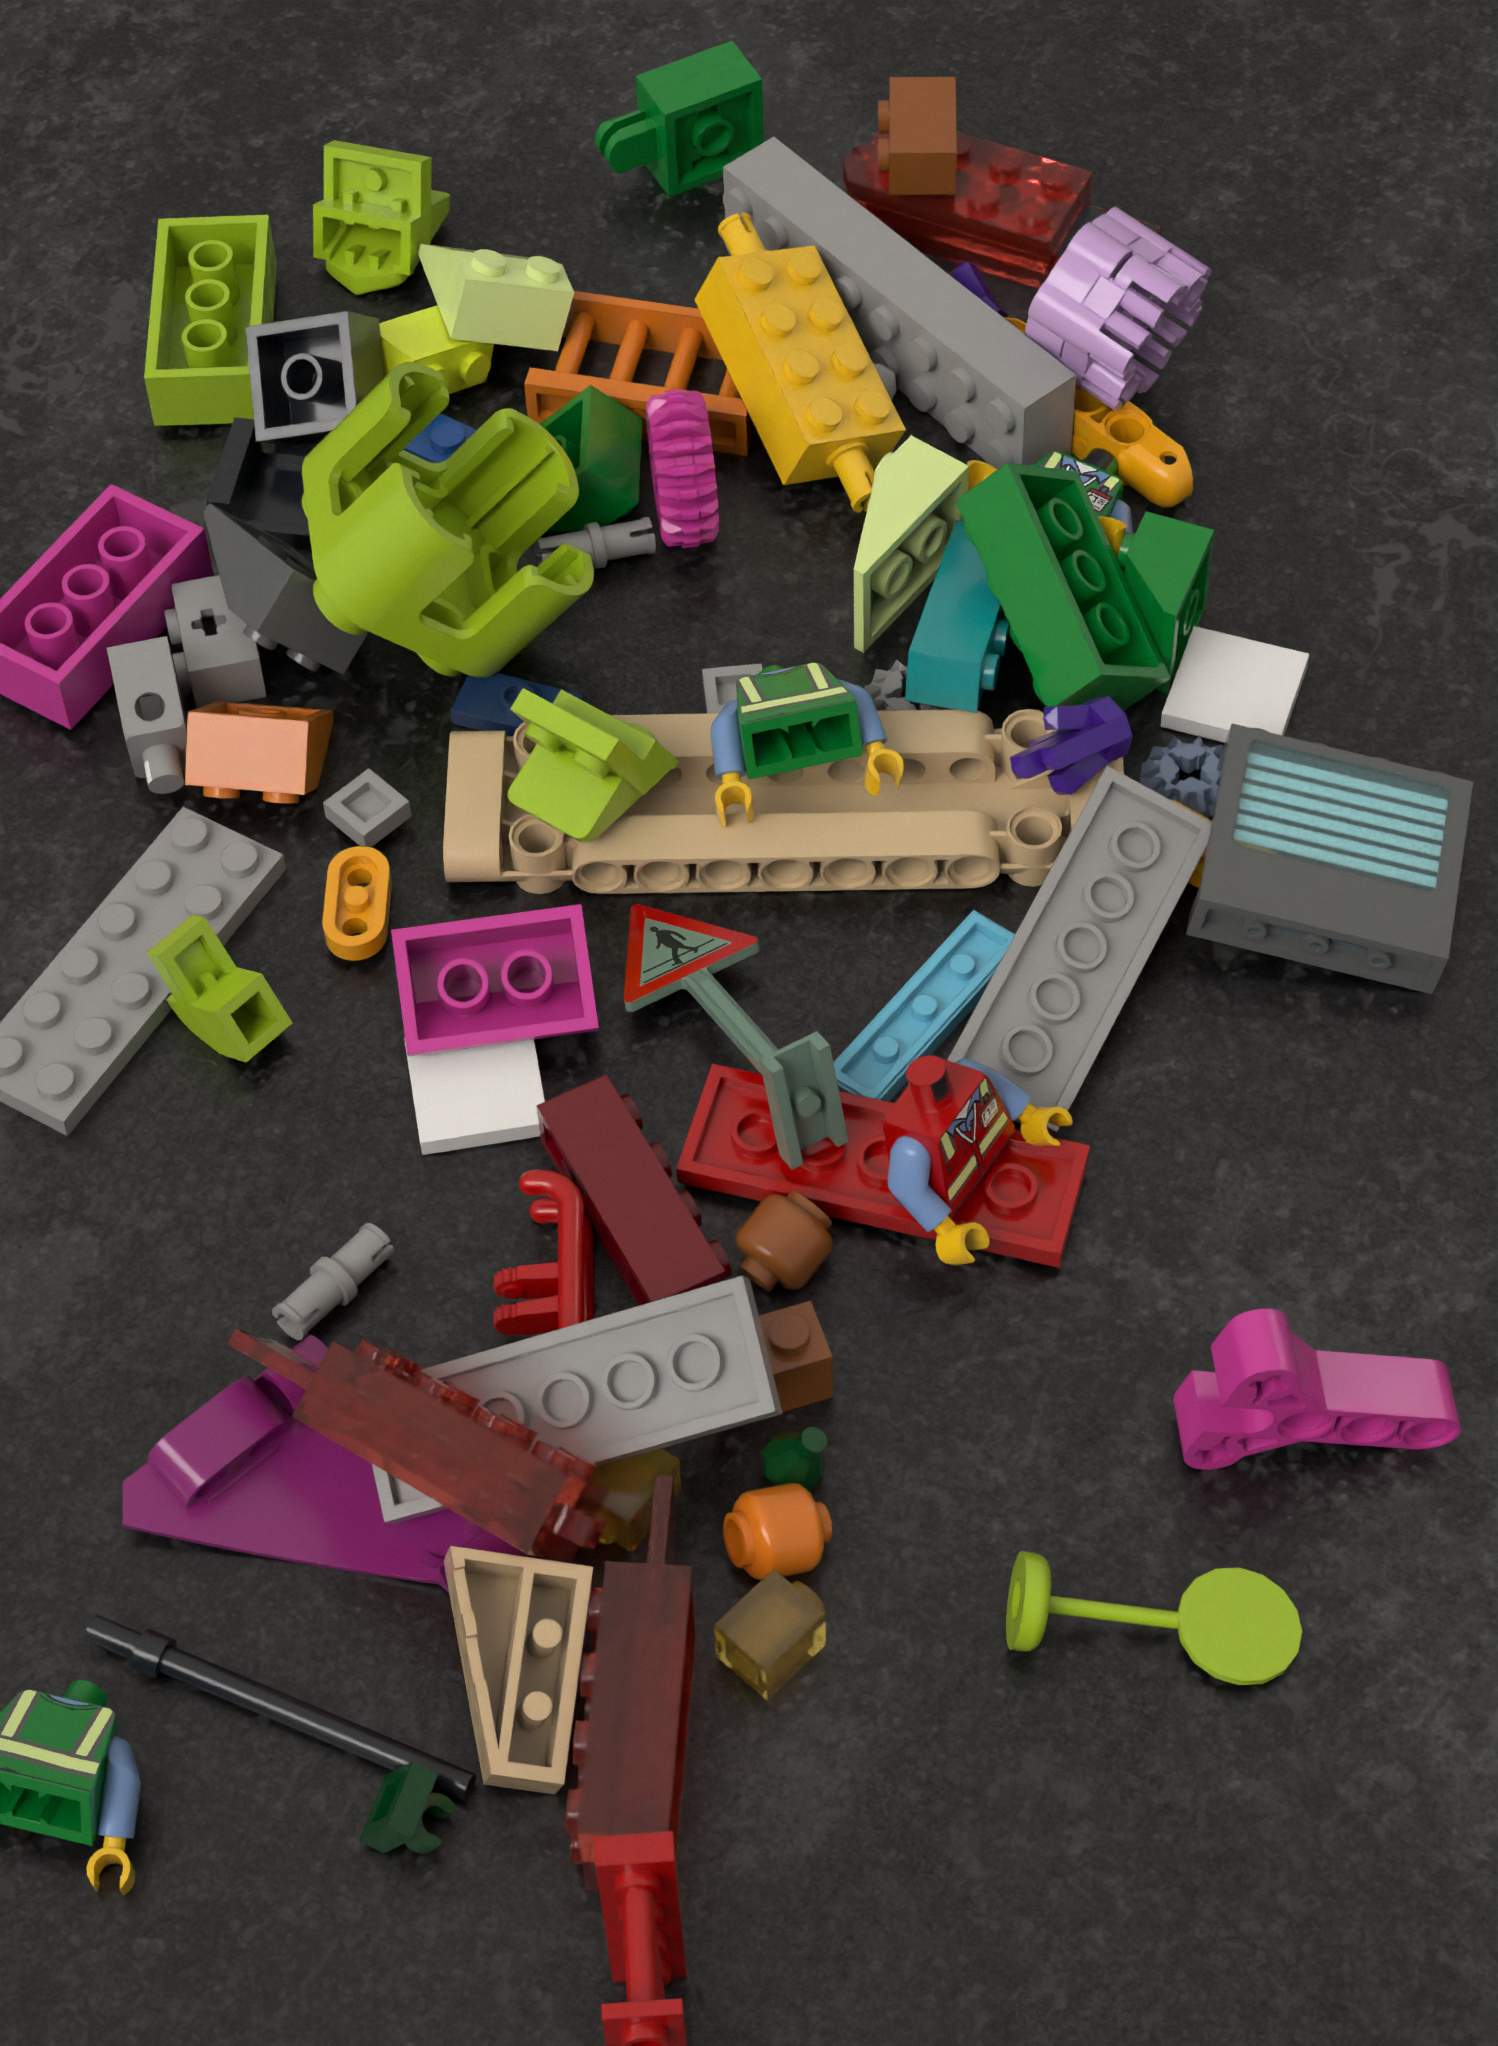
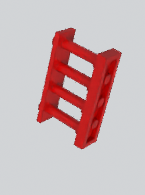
[594,1831,687,2046]

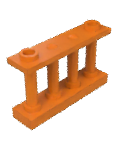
[524,291,752,456]

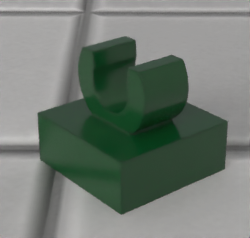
[359,1761,456,1854]

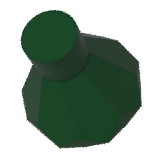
[761,1427,828,1493]

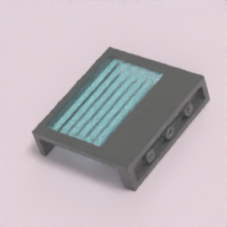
[1186,723,1473,994]

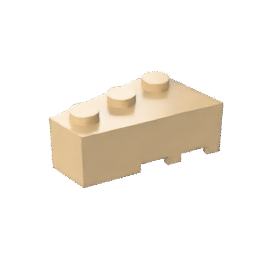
[443,1546,593,1794]

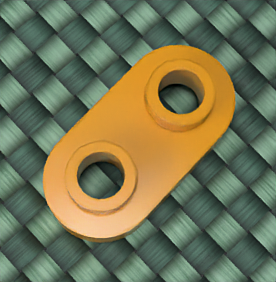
[322,846,392,961]

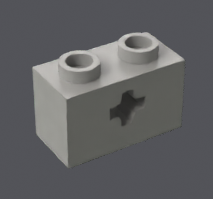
[164,575,267,709]

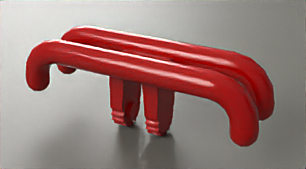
[493,1170,594,1336]

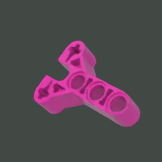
[1173,1309,1461,1470]

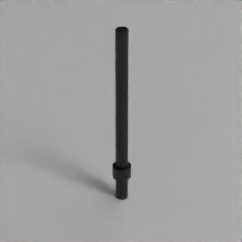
[85,1615,476,1801]

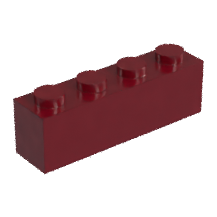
[536,1075,732,1306]

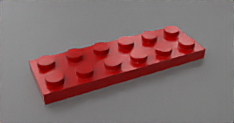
[676,1064,1090,1268]

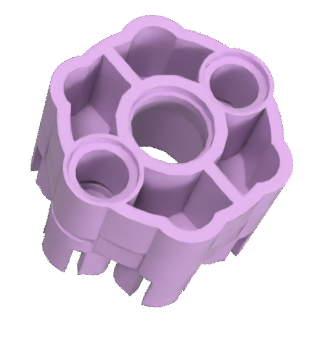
[1025,207,1211,411]

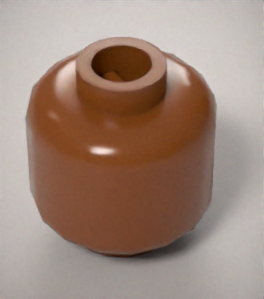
[735,1191,833,1292]

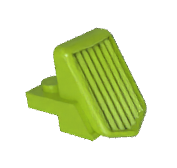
[313,140,450,295]
[508,688,679,843]

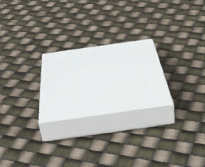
[1160,626,1309,743]
[404,1038,545,1155]

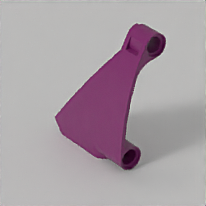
[122,1335,528,1593]

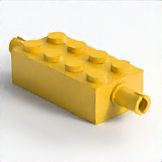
[694,212,906,513]

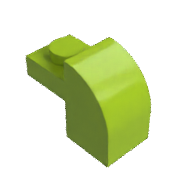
[146,914,293,1062]

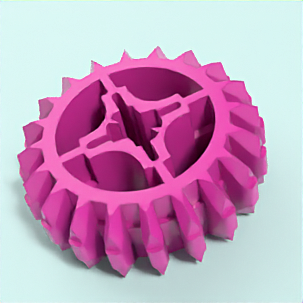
[646,389,719,548]

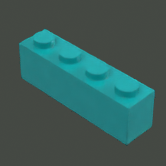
[905,520,1010,713]

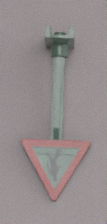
[623,904,849,1170]

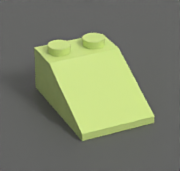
[418,244,574,351]
[854,435,969,653]

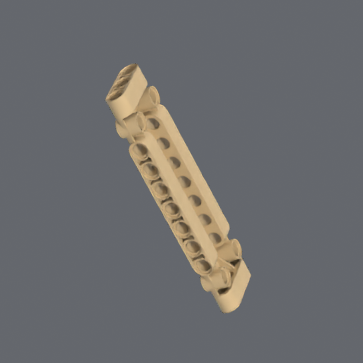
[443,709,1124,894]

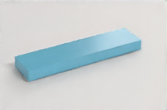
[833,910,1015,1102]

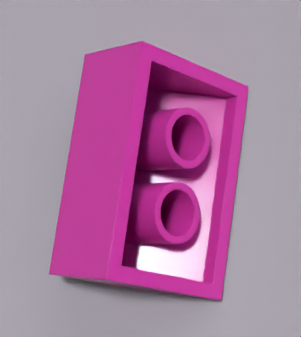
[391,904,599,1057]

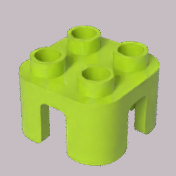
[302,362,594,678]

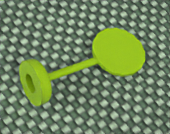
[1006,1551,1302,1685]

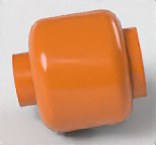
[723,1483,832,1580]

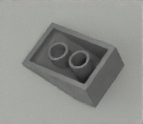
[203,503,369,674]

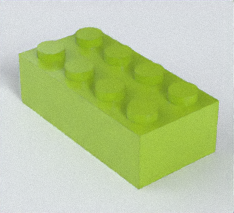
[144,215,277,426]

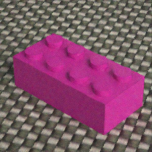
[0,484,214,730]

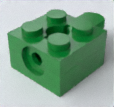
[595,41,764,197]

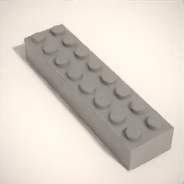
[723,136,1076,470]

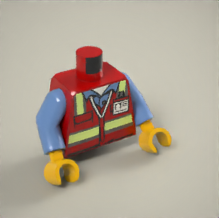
[883,1055,1073,1265]

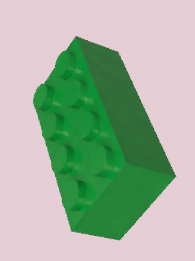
[956,463,1171,711]

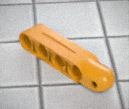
[1005,317,1193,508]

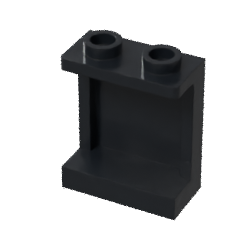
[207,417,313,551]

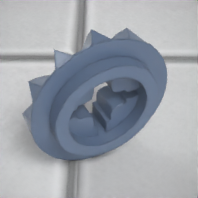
[1140,736,1223,818]

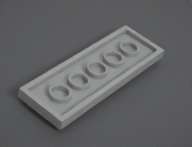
[947,766,1212,1137]
[0,807,286,1136]
[356,1276,783,1524]

